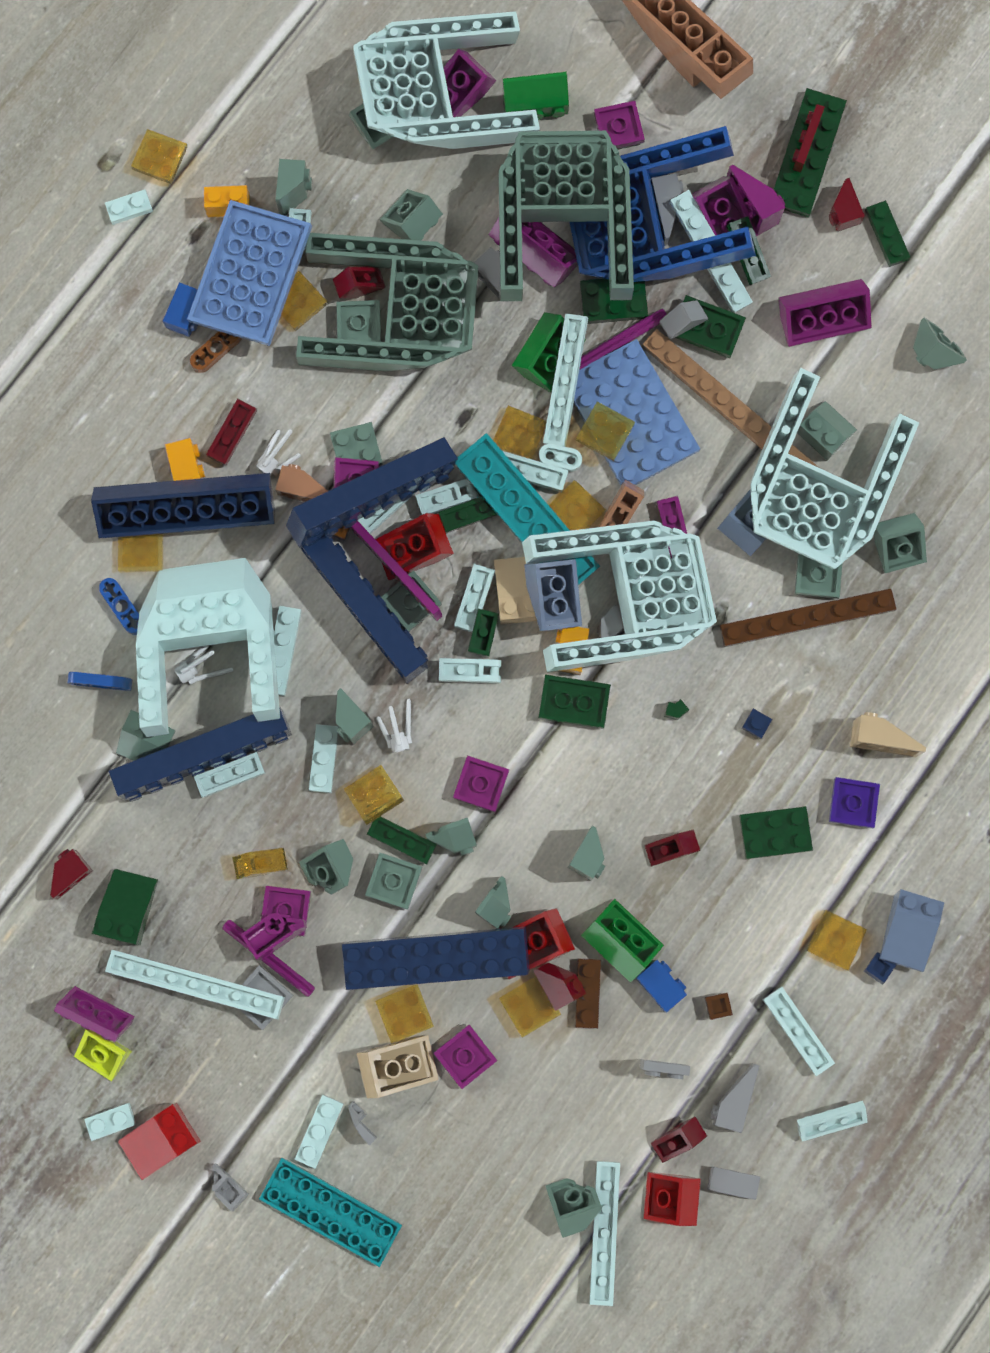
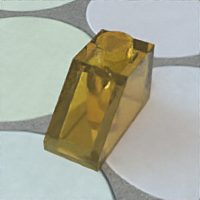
[232,848,288,879]

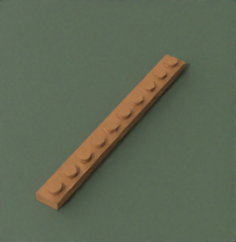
[642,329,819,468]

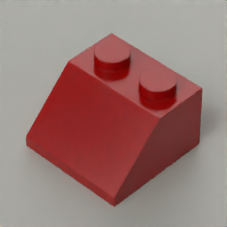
[644,1172,701,1226]

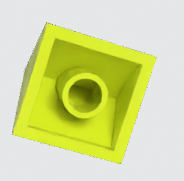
[74,1029,132,1082]

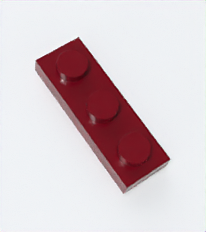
[792,104,825,173]
[206,398,257,466]

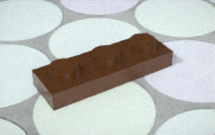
[575,959,601,1029]

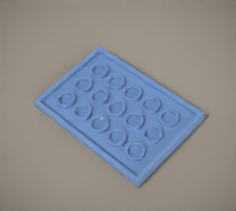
[187,200,312,346]
[574,339,700,486]

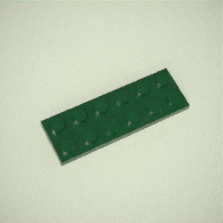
[773,88,847,218]

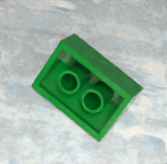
[502,71,569,120]
[512,312,586,393]
[581,899,664,983]

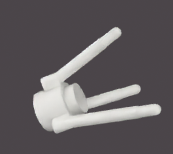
[256,429,301,476]
[175,645,233,684]
[376,699,412,753]

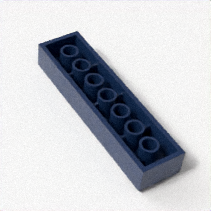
[286,437,458,548]
[91,473,275,539]
[300,536,428,684]
[108,706,292,802]
[342,926,530,990]

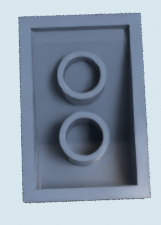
[717,489,766,556]
[524,559,582,631]
[879,889,945,972]

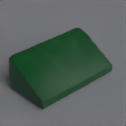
[468,608,499,658]

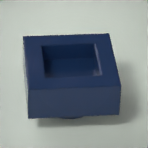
[742,708,773,739]
[864,952,896,985]

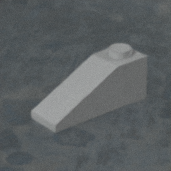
[651,173,684,246]
[710,1063,760,1133]

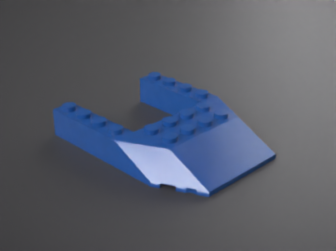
[569,126,756,282]

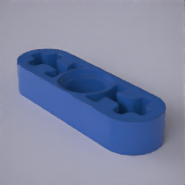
[99,578,139,635]
[67,672,133,691]

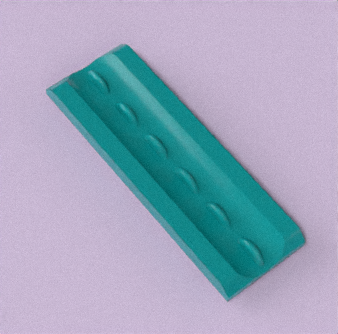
[259,1158,402,1267]

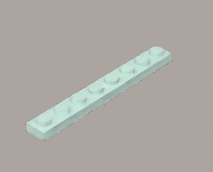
[105,950,285,1020]

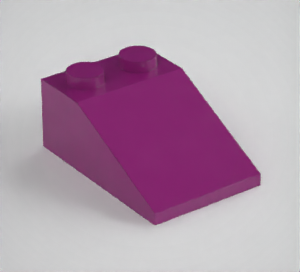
[443,48,497,117]
[727,165,785,236]
[692,176,757,236]

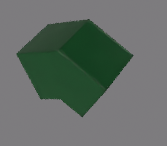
[664,699,689,720]

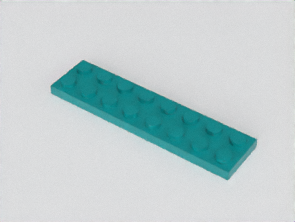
[455,433,600,585]

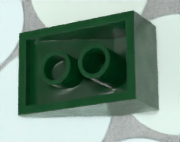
[92,869,158,945]

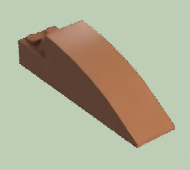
[622,0,753,99]

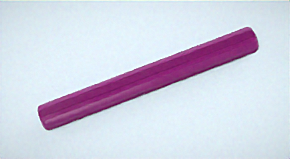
[579,309,667,370]
[222,920,315,997]

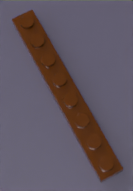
[719,589,897,647]

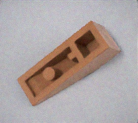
[275,464,328,502]
[599,480,644,527]

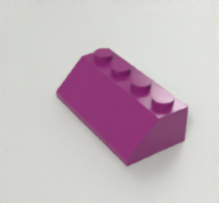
[488,217,578,288]
[778,279,872,347]

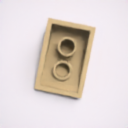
[494,557,537,625]
[850,712,926,757]
[356,1035,439,1098]

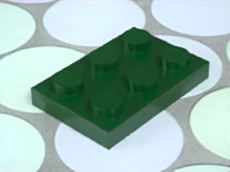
[580,278,648,324]
[675,295,746,358]
[538,674,611,729]
[739,806,813,860]

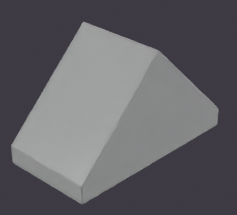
[660,300,708,340]

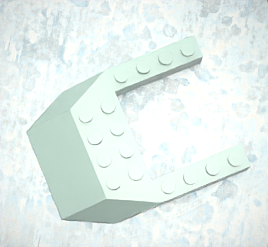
[353,11,540,149]
[750,368,919,569]
[522,521,717,672]
[136,558,280,737]

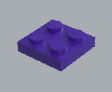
[829,777,880,829]

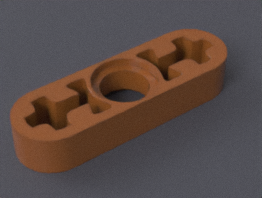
[190,331,242,373]

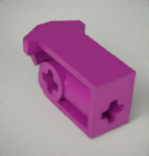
[241,913,307,960]

